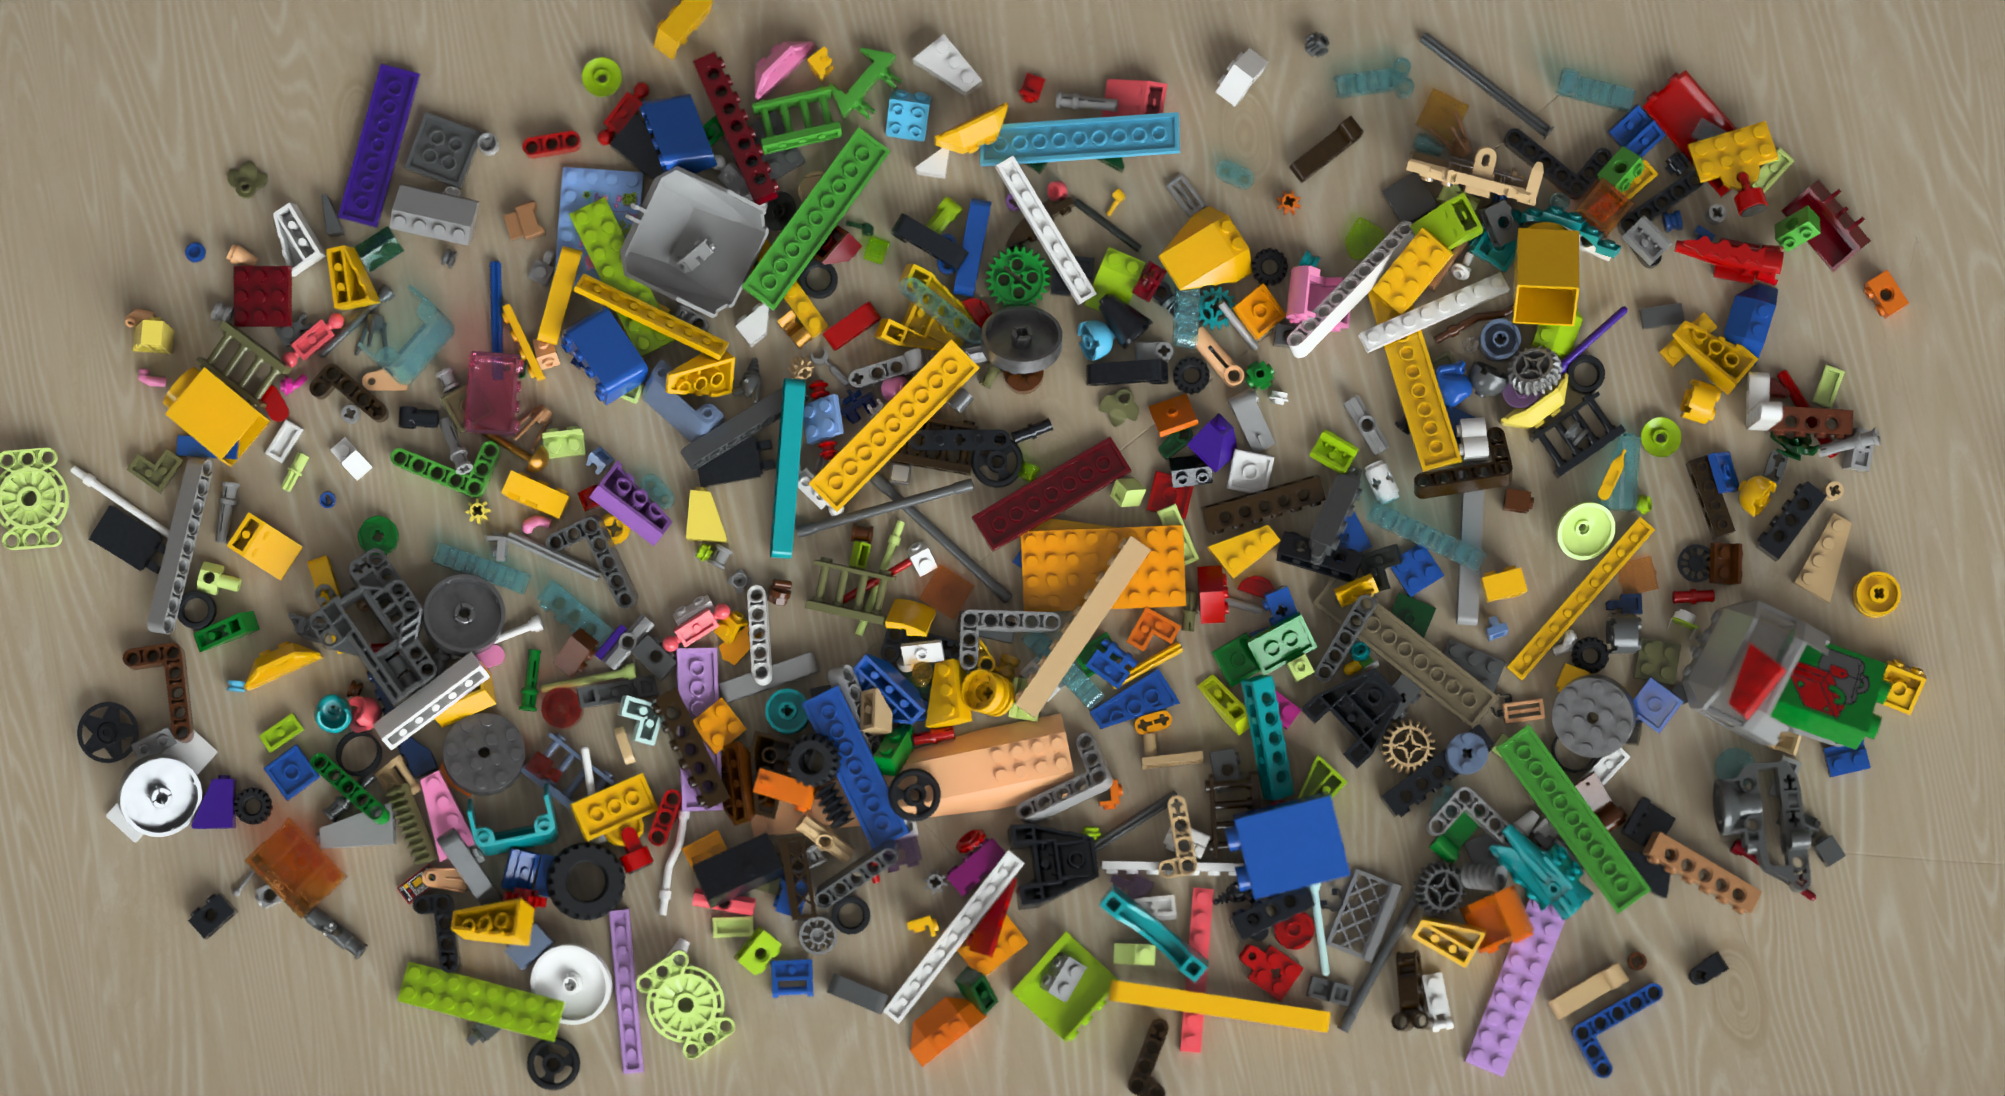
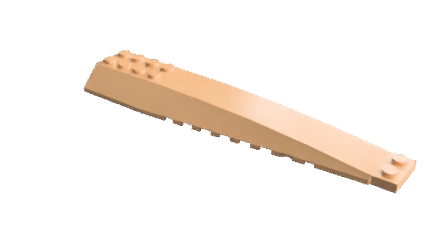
[751,713,1075,838]

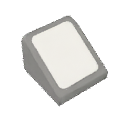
[889,463,912,486]

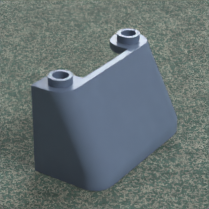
[642,359,725,443]

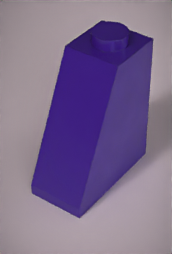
[192,775,236,829]

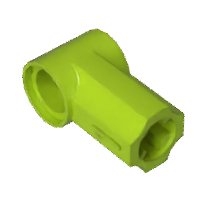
[925,196,963,235]

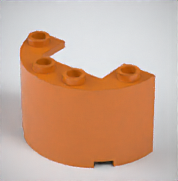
[1459,885,1535,955]

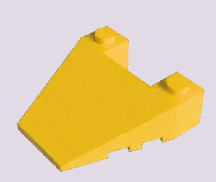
[874,263,973,351]

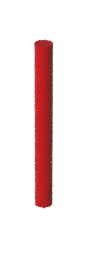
[843,557,913,604]

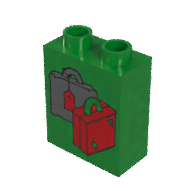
[1770,630,1891,750]

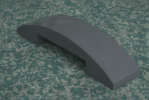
[576,675,658,708]

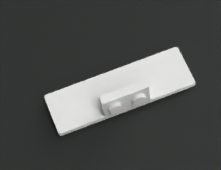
[106,728,218,842]

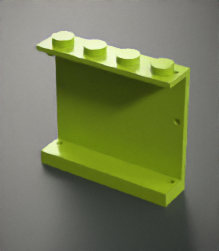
[1011,932,1120,1042]

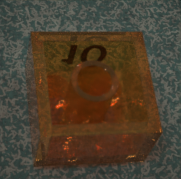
[1575,178,1634,238]

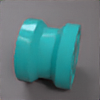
[1298,250,1321,268]

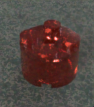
[541,688,584,730]

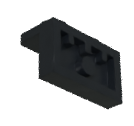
[1169,455,1213,488]

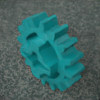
[1194,286,1237,331]

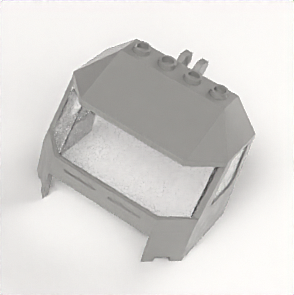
[1682,600,1831,746]

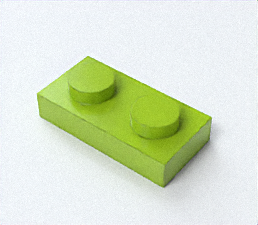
[259,713,305,753]

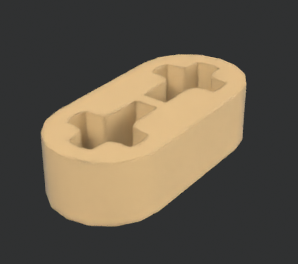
[614,726,636,765]

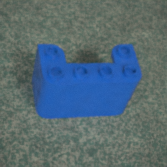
[561,306,648,405]

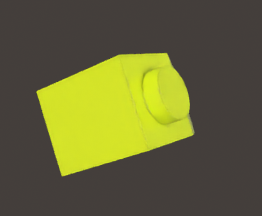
[1197,674,1250,736]

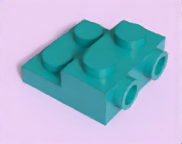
[1468,220,1517,272]

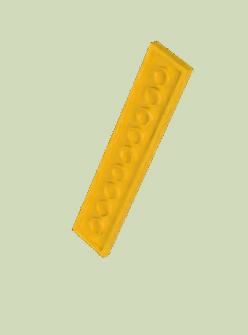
[1367,289,1462,472]
[808,339,980,512]

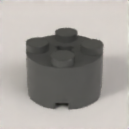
[1606,613,1642,654]

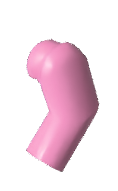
[138,369,166,387]
[522,515,552,534]

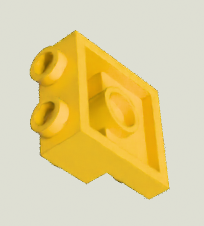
[1883,659,1927,715]

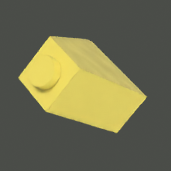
[686,487,728,544]

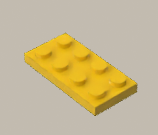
[1372,227,1454,315]

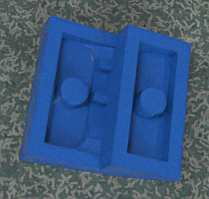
[1607,105,1666,158]

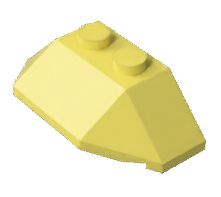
[1499,373,1569,430]

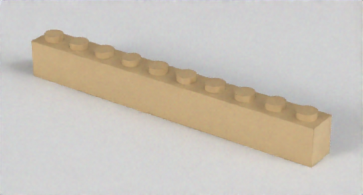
[1014,536,1151,718]

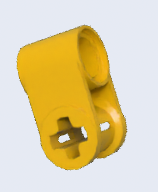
[967,638,996,672]

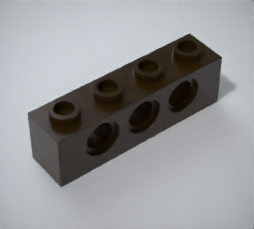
[1685,455,1736,540]

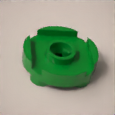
[358,516,399,556]

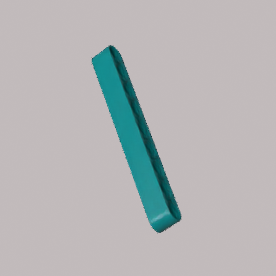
[770,378,806,559]

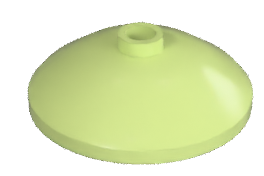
[1556,502,1615,560]

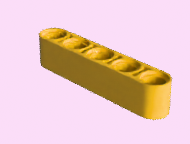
[537,246,582,345]
[307,555,348,654]

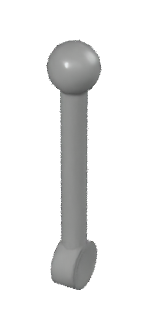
[233,862,263,896]

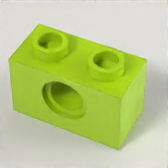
[734,926,782,976]

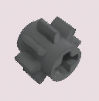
[1305,32,1329,58]

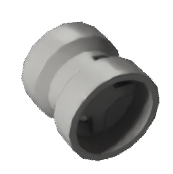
[478,133,500,156]

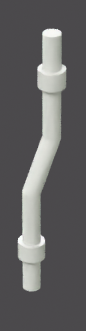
[658,808,690,916]

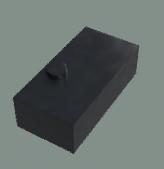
[692,832,785,909]

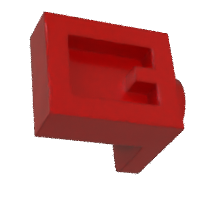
[1019,73,1046,104]

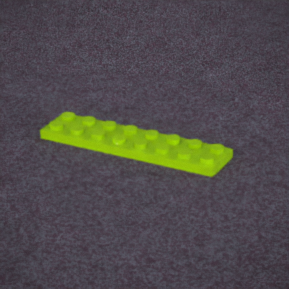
[569,197,676,357]
[397,961,565,1042]

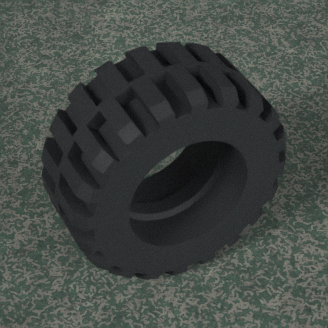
[546,842,626,920]

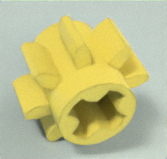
[465,499,491,525]

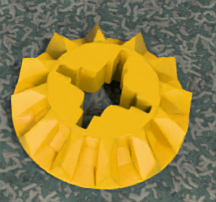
[602,513,630,544]

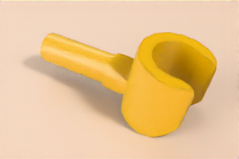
[1106,189,1125,217]

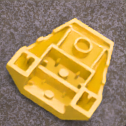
[1158,206,1252,290]

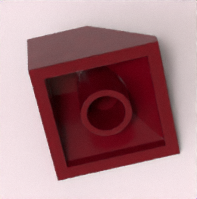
[813,225,862,265]

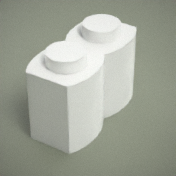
[1456,417,1489,462]

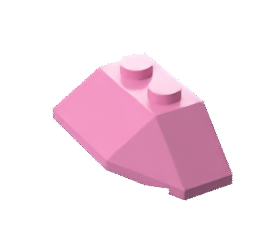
[755,41,816,102]

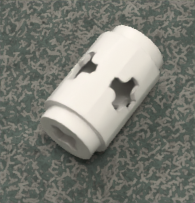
[1364,460,1400,505]

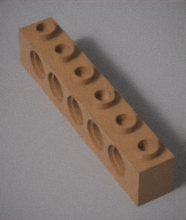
[1642,832,1762,915]

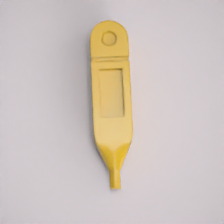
[1597,449,1626,501]

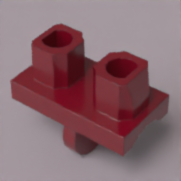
[1131,261,1167,303]

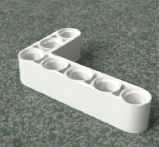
[1746,372,1782,431]

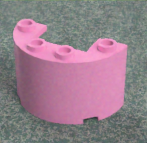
[1286,266,1350,332]

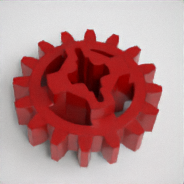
[502,887,547,911]

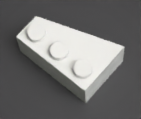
[913,34,982,97]
[273,202,327,277]

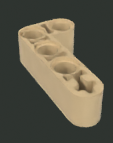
[1158,796,1197,879]
[1547,962,1629,1020]

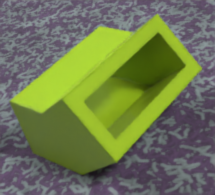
[848,541,871,569]

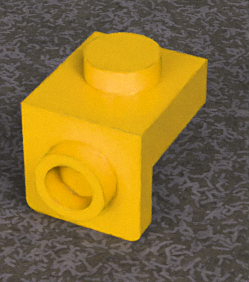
[714,611,749,644]

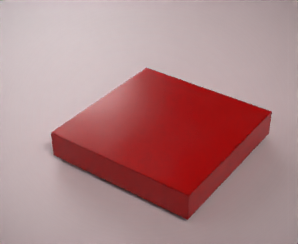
[1146,471,1194,520]

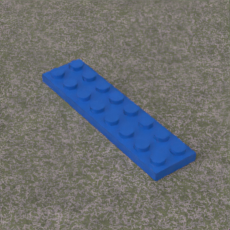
[801,685,910,850]

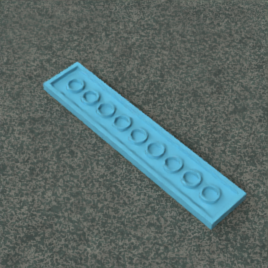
[980,112,1180,166]

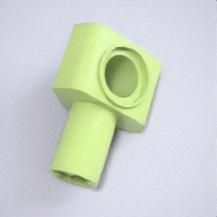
[197,561,242,595]

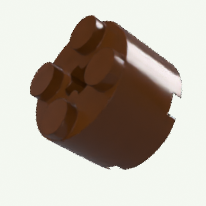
[1003,370,1044,395]

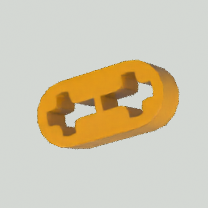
[1134,711,1172,735]

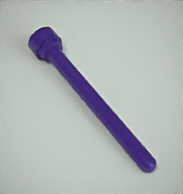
[1560,306,1628,376]

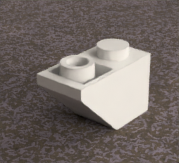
[735,302,770,348]

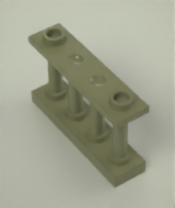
[196,320,292,408]
[805,557,897,625]

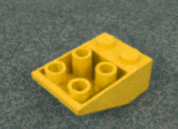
[227,512,303,581]

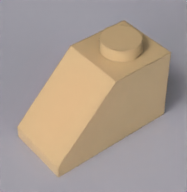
[860,688,892,736]

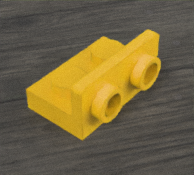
[907,915,939,937]

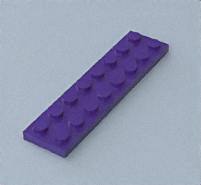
[338,64,420,228]

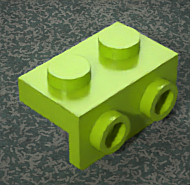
[1309,429,1359,475]

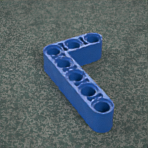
[1571,983,1663,1078]

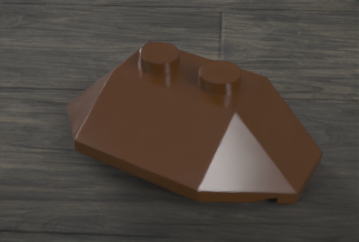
[721,741,755,826]

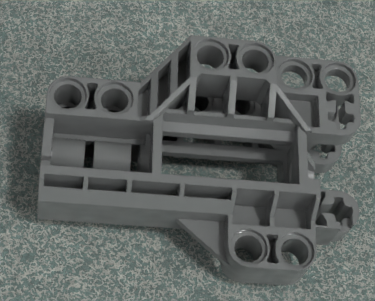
[309,548,437,707]

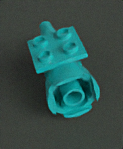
[1489,823,1594,921]

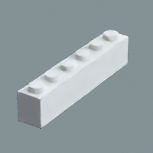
[373,651,490,750]

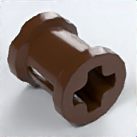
[851,523,874,544]

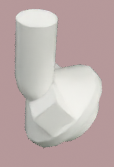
[1451,252,1474,280]

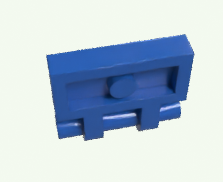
[1086,638,1138,690]

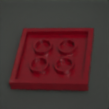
[234,266,292,327]

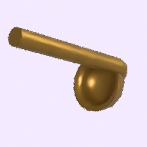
[474,424,549,473]

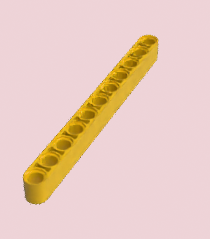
[1108,980,1331,1033]

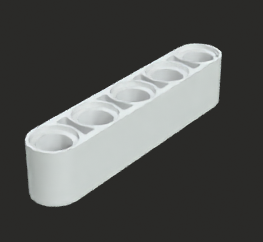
[747,585,772,686]

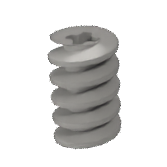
[1461,863,1508,891]

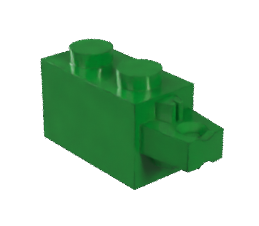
[873,723,914,776]

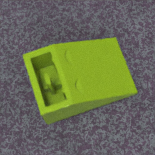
[1410,193,1483,250]

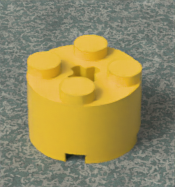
[1680,378,1722,424]

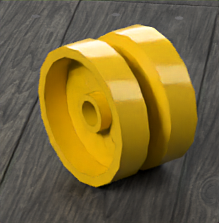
[1851,571,1901,618]

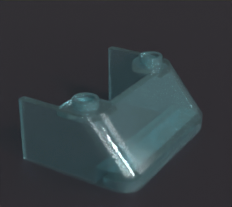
[357,284,455,386]

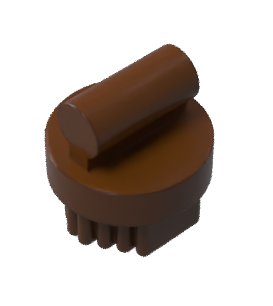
[767,579,792,606]

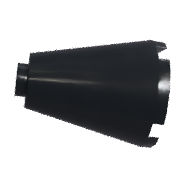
[1098,294,1153,350]

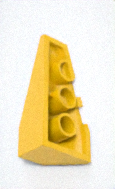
[1673,321,1758,395]

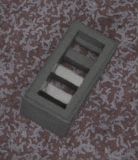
[321,194,345,237]

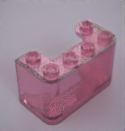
[464,351,524,437]

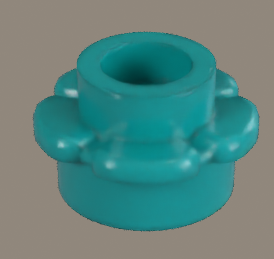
[1351,642,1371,661]

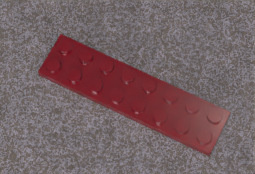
[972,436,1131,552]

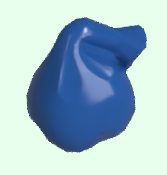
[1435,359,1472,407]

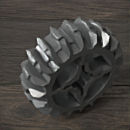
[1412,861,1466,916]

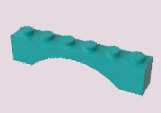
[1099,884,1209,982]

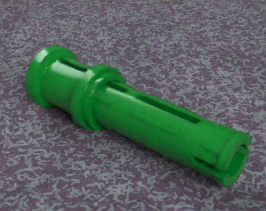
[519,649,541,712]

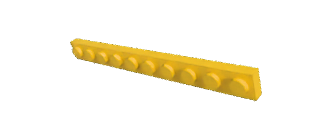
[1506,517,1655,681]

